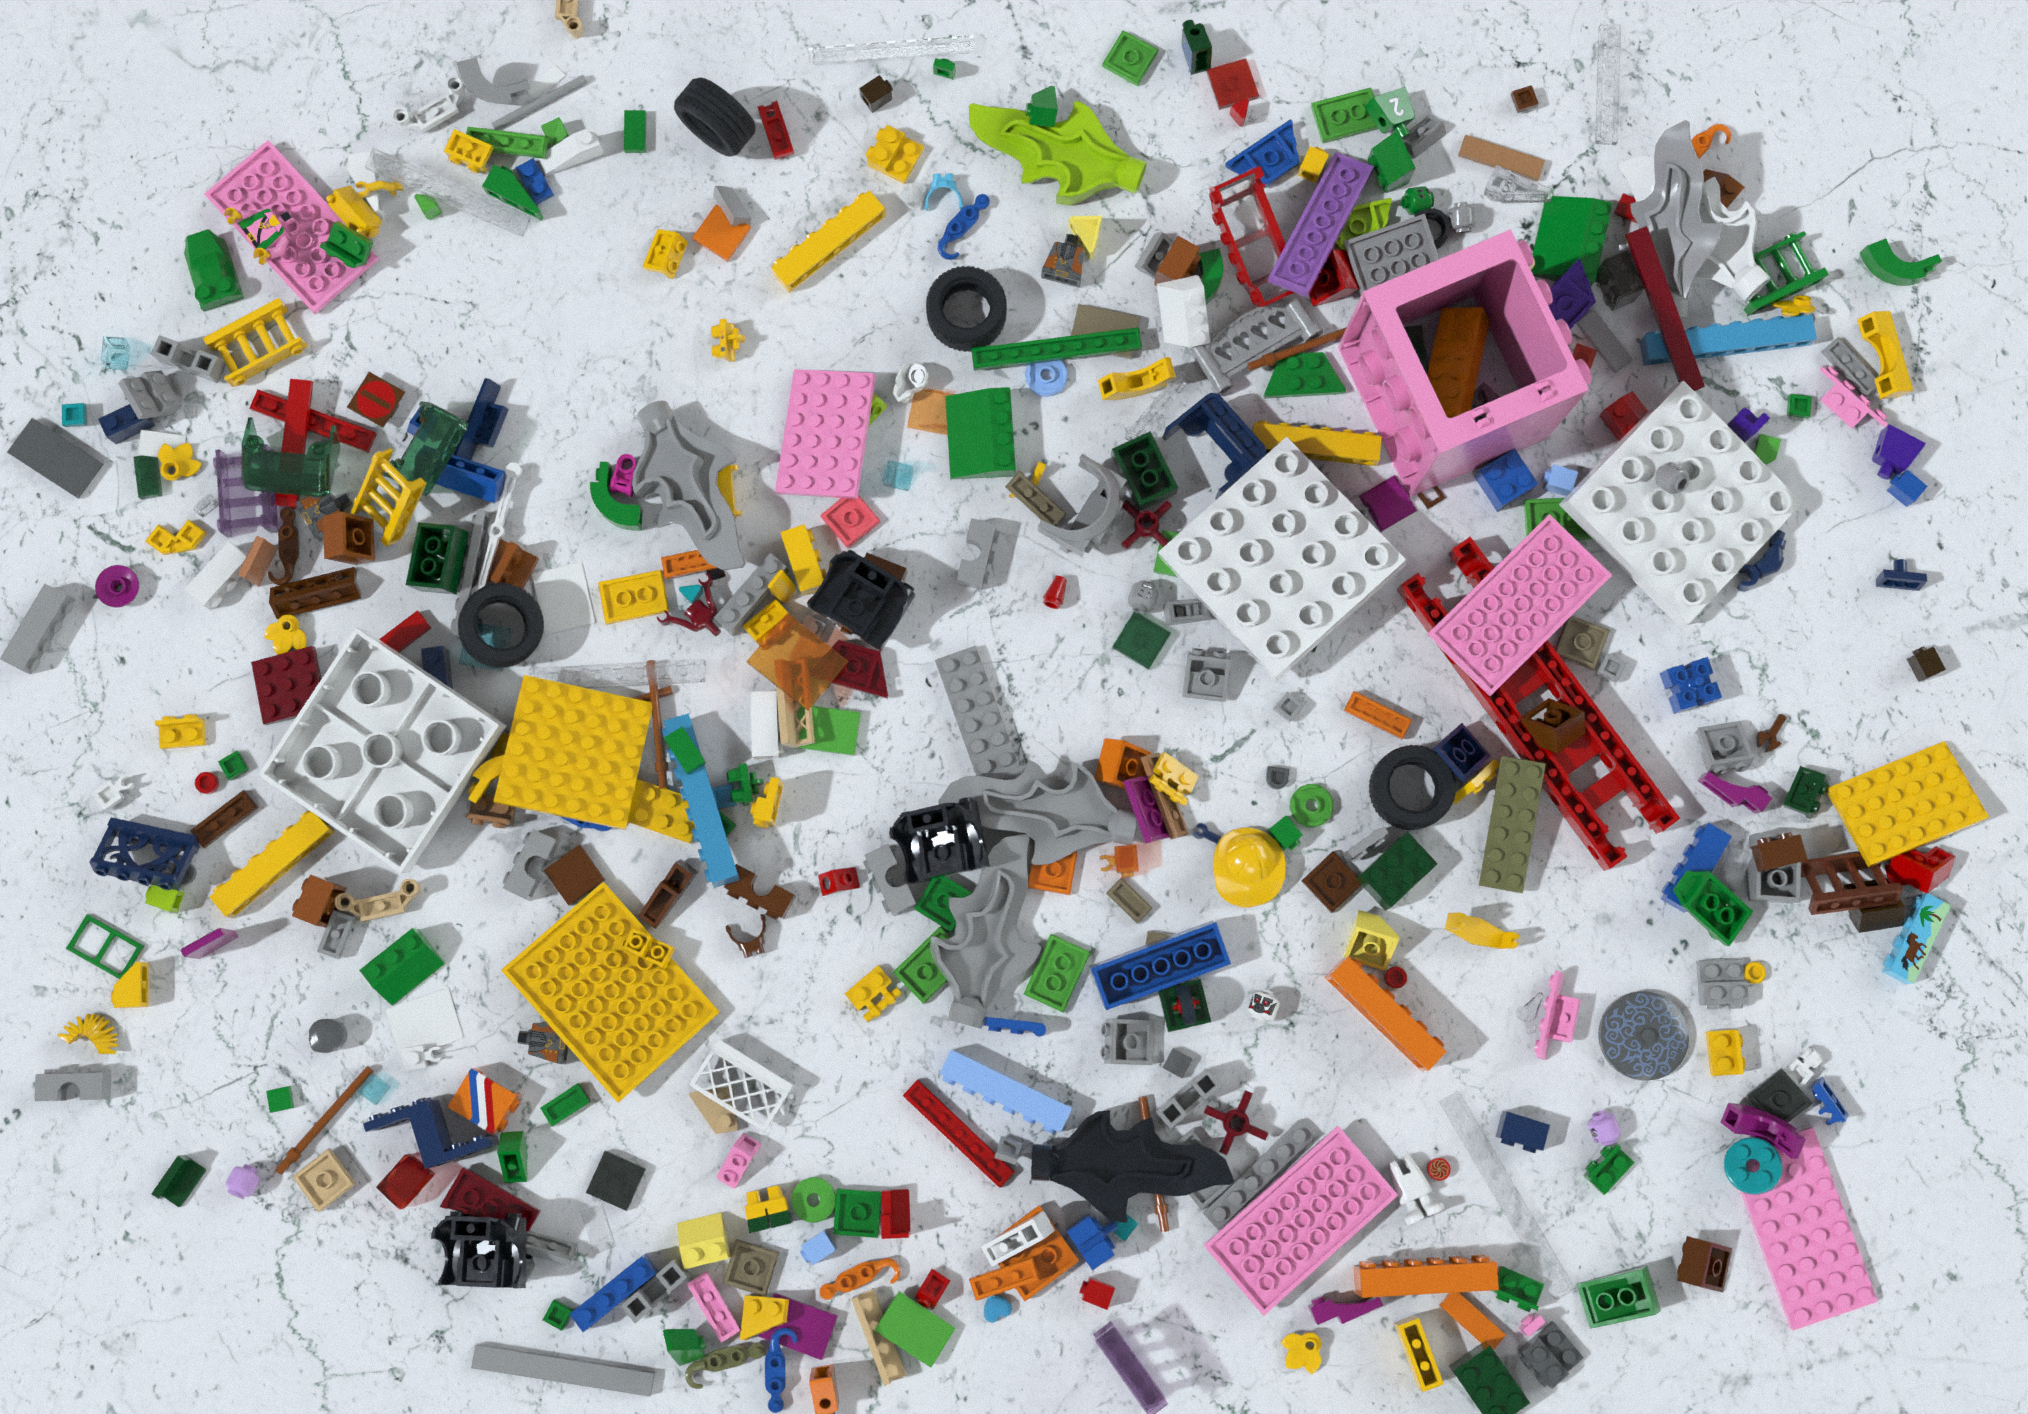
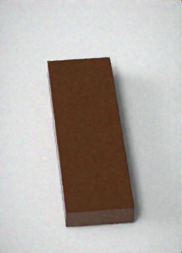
[190,790,259,848]

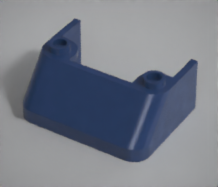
[1162,393,1266,500]

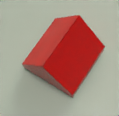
[1229,99,1249,127]

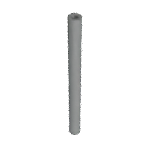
[491,75,587,130]

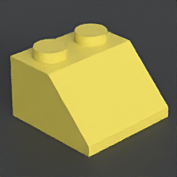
[677,1212,731,1269]

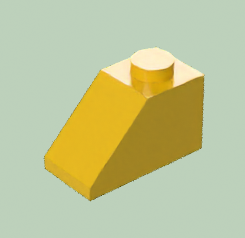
[111,962,149,1008]

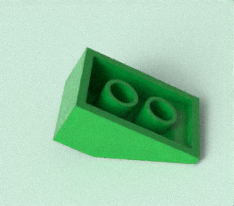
[1577,1266,1661,1329]

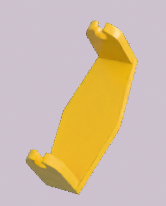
[1444,912,1520,949]

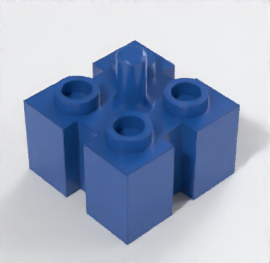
[1660,657,1722,714]
[1066,1214,1118,1271]

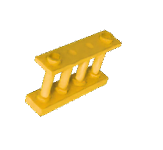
[203,298,308,387]
[351,448,427,547]

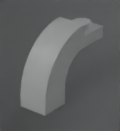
[454,57,530,104]

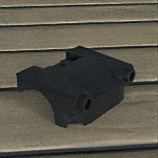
[807,549,916,651]
[889,797,990,884]
[431,1211,526,1289]

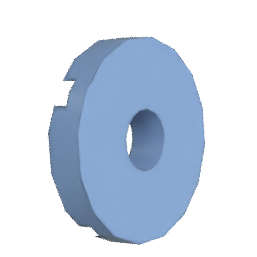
[1025,360,1068,397]

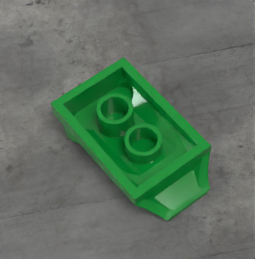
[184,229,244,312]
[1673,871,1754,946]

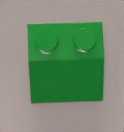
[1368,131,1415,193]

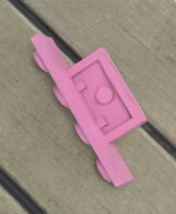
[1820,365,1888,428]
[1535,970,1581,1060]

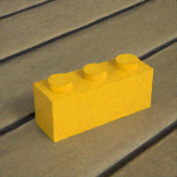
[780,524,826,596]
[1393,1315,1444,1392]

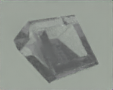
[193,493,219,517]

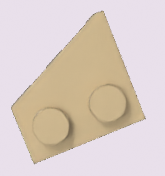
[689,1086,739,1134]

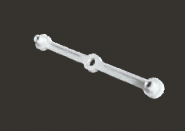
[471,463,522,595]

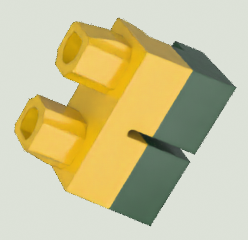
[744,1185,793,1233]

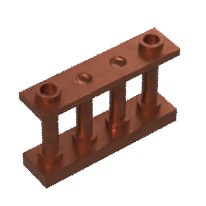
[1801,853,1903,915]

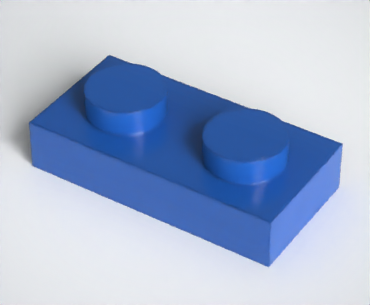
[515,158,554,205]

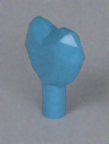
[984,1295,1012,1323]

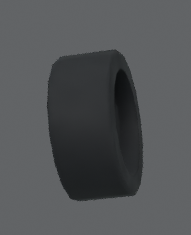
[1414,208,1451,249]

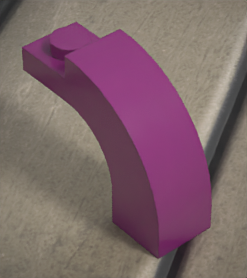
[1720,1103,1806,1159]

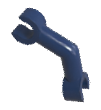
[1193,823,1222,845]

